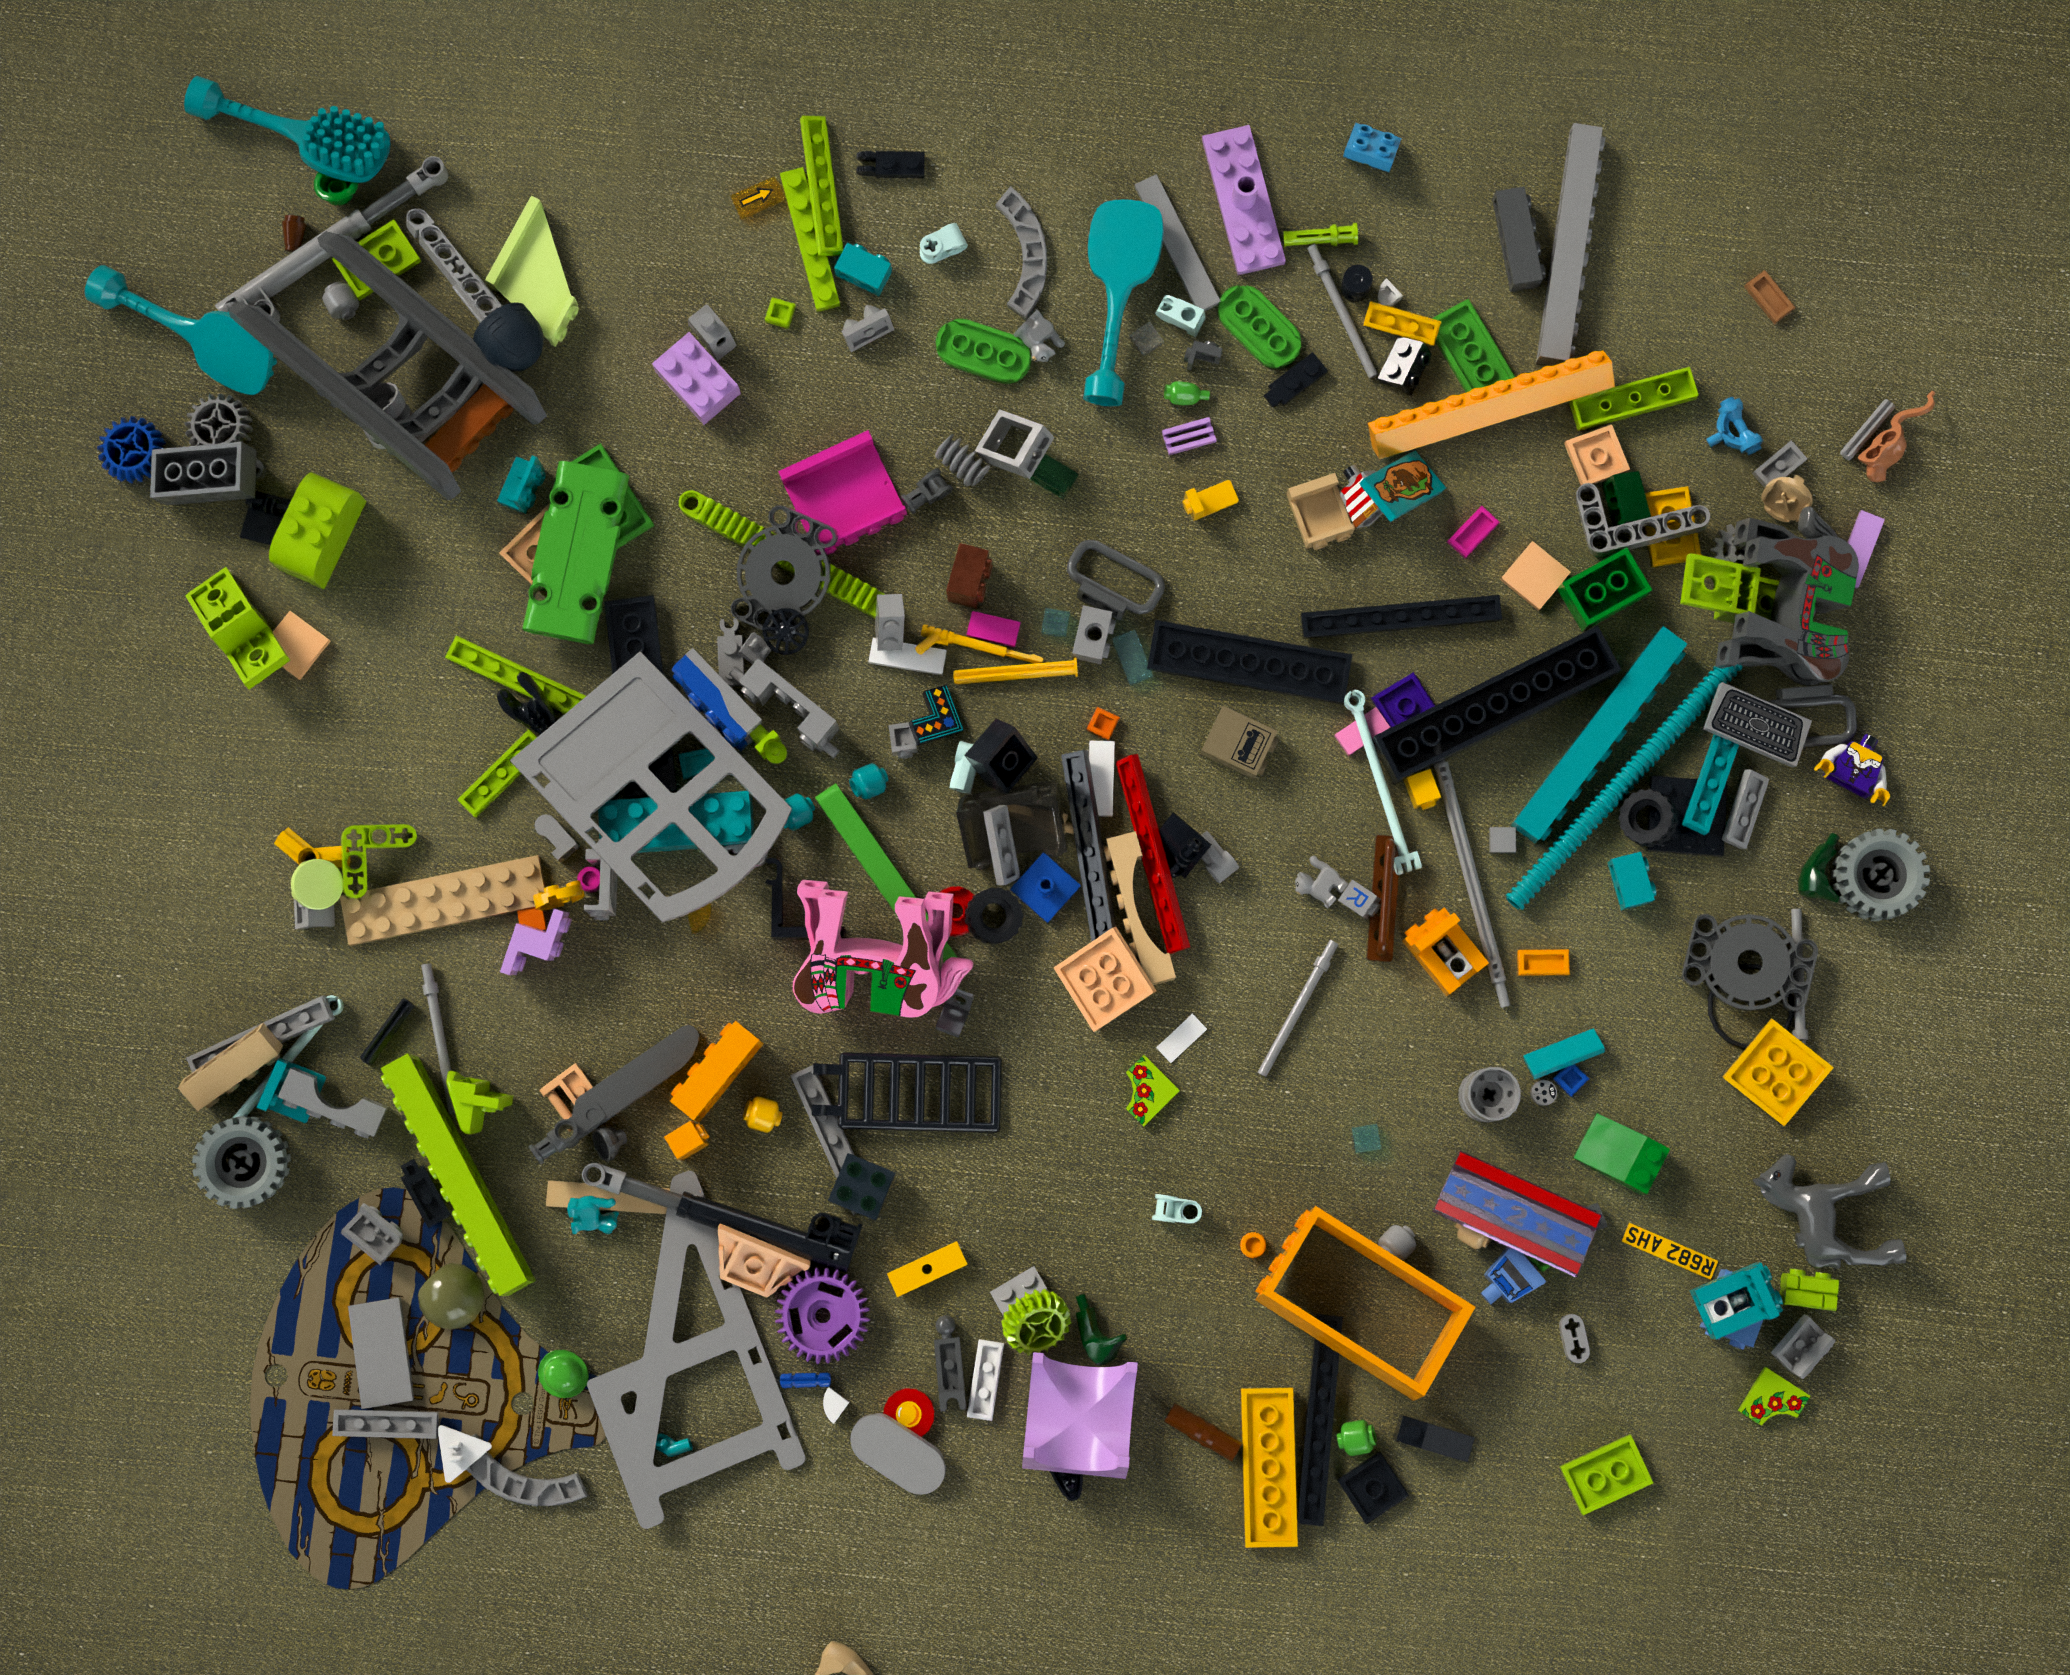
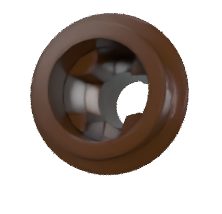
[282,215,307,252]

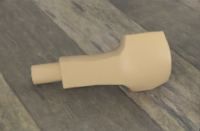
[815,1641,874,1675]

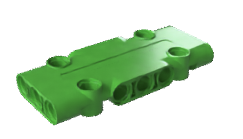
[522,461,630,645]

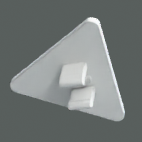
[438,1425,492,1483]

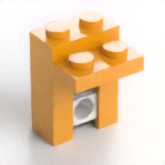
[1402,907,1489,996]

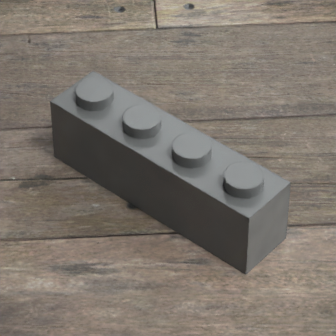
[1492,186,1545,292]

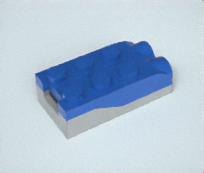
[672,648,762,752]

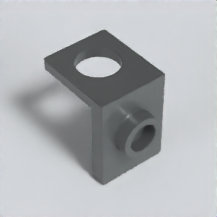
[935,989,974,1037]

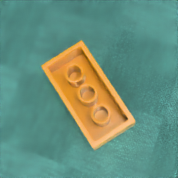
[670,1021,764,1123]

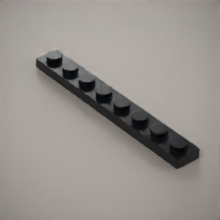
[1300,595,1502,639]
[1061,750,1116,942]
[1297,1314,1343,1526]

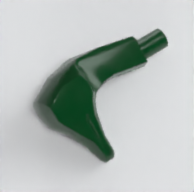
[1798,833,1840,903]
[1076,1294,1128,1366]

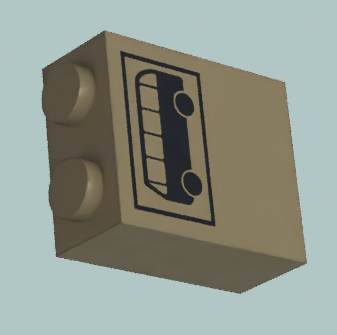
[1200,706,1279,780]

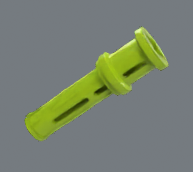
[1283,223,1358,247]

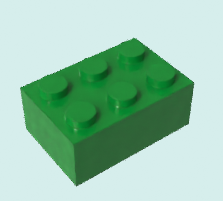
[1557,547,1652,632]

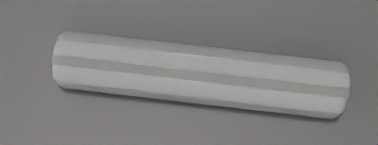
[1840,399,1895,460]

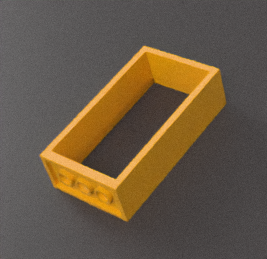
[1255,1206,1475,1401]

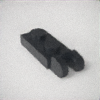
[856,151,925,178]

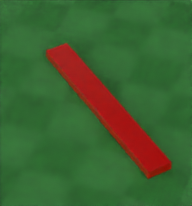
[1116,754,1190,954]

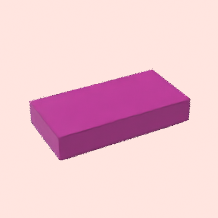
[1447,506,1500,559]
[966,611,1021,647]

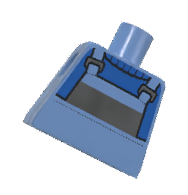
[1480,1244,1546,1305]

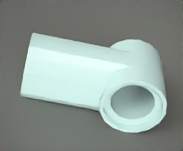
[949,741,976,794]

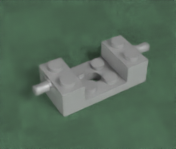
[728,659,840,758]

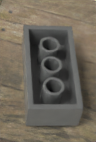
[150,442,257,505]

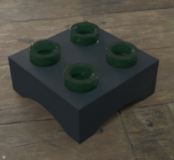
[828,1153,896,1220]

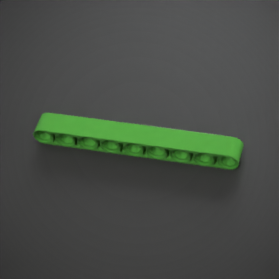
[815,783,957,963]

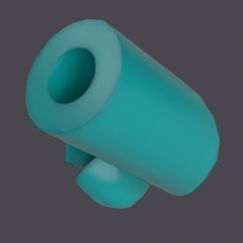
[655,1433,693,1457]

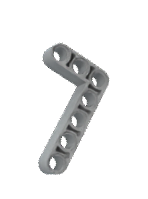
[1576,483,1710,557]

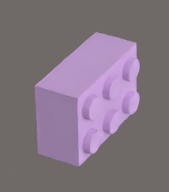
[652,332,741,425]

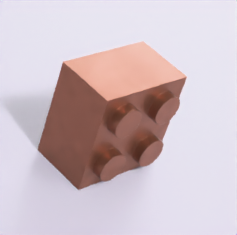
[946,543,993,609]

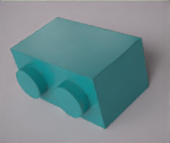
[834,243,892,297]
[1607,852,1657,910]

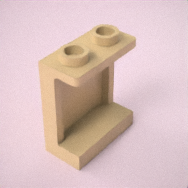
[1286,473,1355,550]

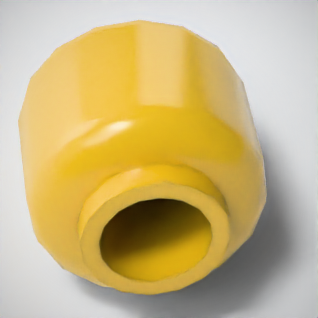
[743,1096,782,1133]

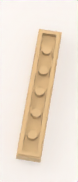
[546,1181,701,1214]

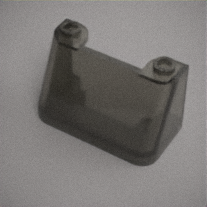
[956,781,1068,870]

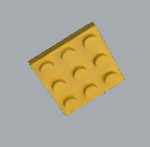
[1723,1018,1834,1126]

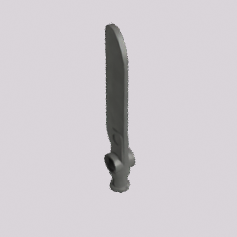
[528,1025,700,1165]

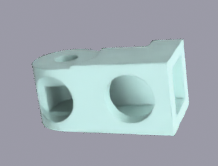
[1155,295,1206,338]

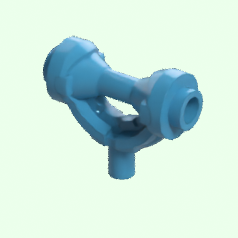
[1706,396,1764,455]

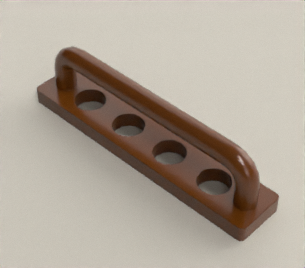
[1366,835,1399,962]

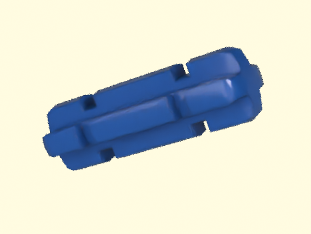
[780,1373,831,1388]

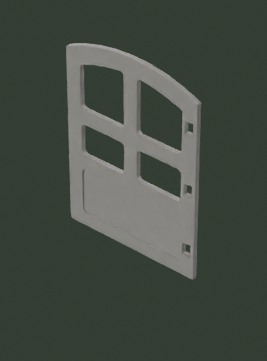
[510,652,792,923]

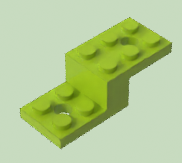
[1680,553,1780,623]
[185,567,290,690]

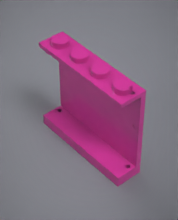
[778,430,907,555]

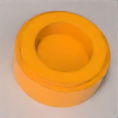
[1240,1232,1266,1258]

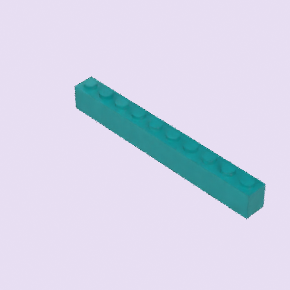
[1510,626,1687,844]

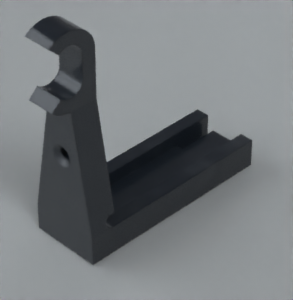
[765,858,846,940]

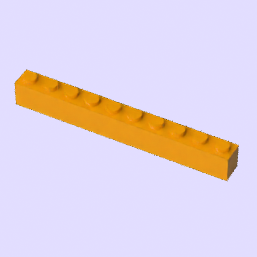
[1368,350,1615,460]

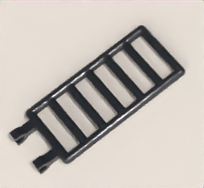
[812,1052,1002,1133]

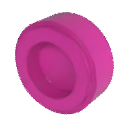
[577,867,600,893]

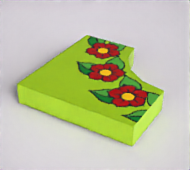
[1126,1055,1180,1127]
[1738,1367,1810,1426]

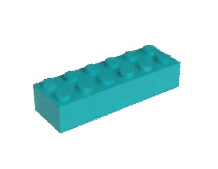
[598,791,754,853]

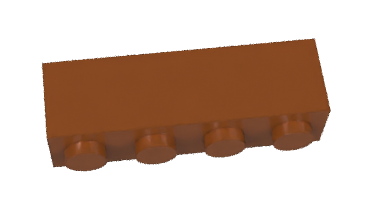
[425,384,514,472]

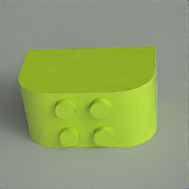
[269,472,367,589]

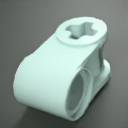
[920,223,968,264]
[1152,1194,1202,1224]

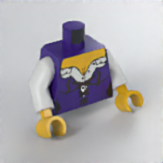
[1814,734,1890,807]

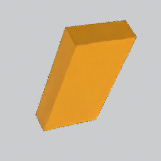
[1517,949,1570,976]

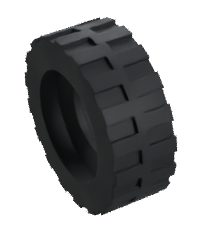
[1619,789,1679,847]
[965,888,1023,944]

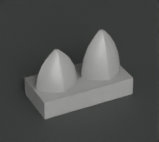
[841,305,894,352]

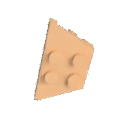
[718,1224,810,1298]

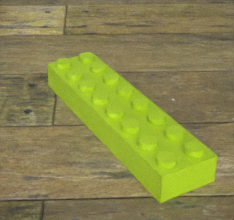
[1569,367,1699,431]

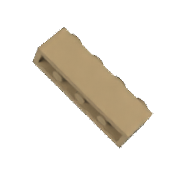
[178,1022,283,1111]

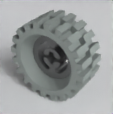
[1831,829,1930,921]
[192,1116,291,1209]

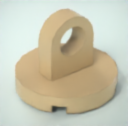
[1761,474,1813,522]

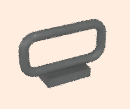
[1067,539,1165,621]
[1768,684,1857,747]

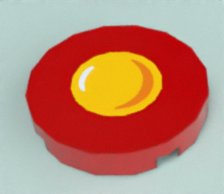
[883,1388,935,1437]

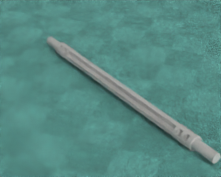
[1431,739,1511,1008]

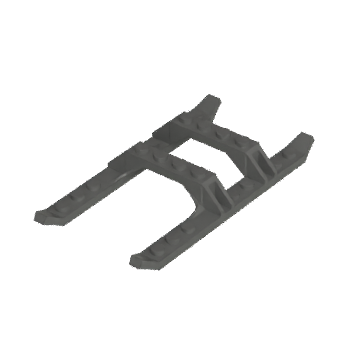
[228,231,547,500]

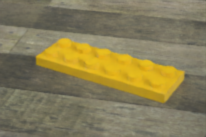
[1241,1387,1298,1548]

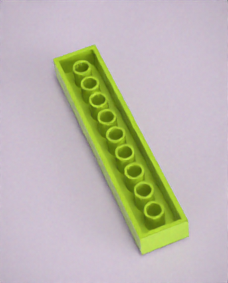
[381,1053,536,1296]

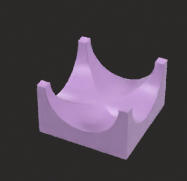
[1022,1352,1138,1479]

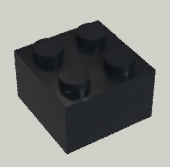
[964,718,1038,795]

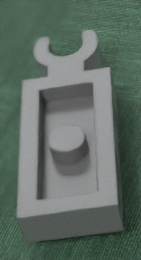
[717,618,745,687]

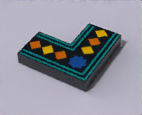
[909,684,964,746]

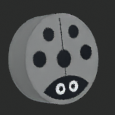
[1530,1080,1557,1106]

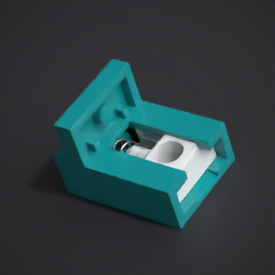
[1689,1262,1783,1340]

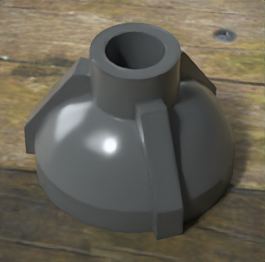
[592,1125,627,1162]

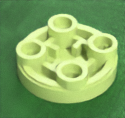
[291,859,343,910]

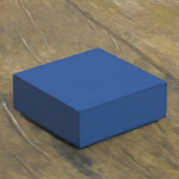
[1552,1064,1589,1097]

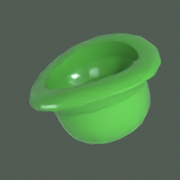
[538,1350,589,1398]

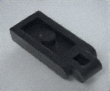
[1263,352,1328,408]
[400,1158,451,1229]

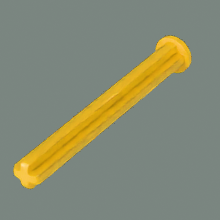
[953,657,1078,684]

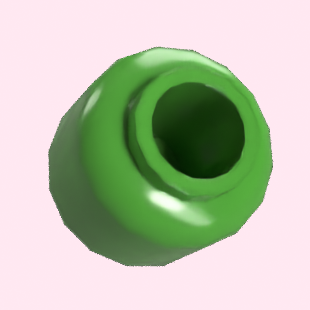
[1337,1420,1377,1456]

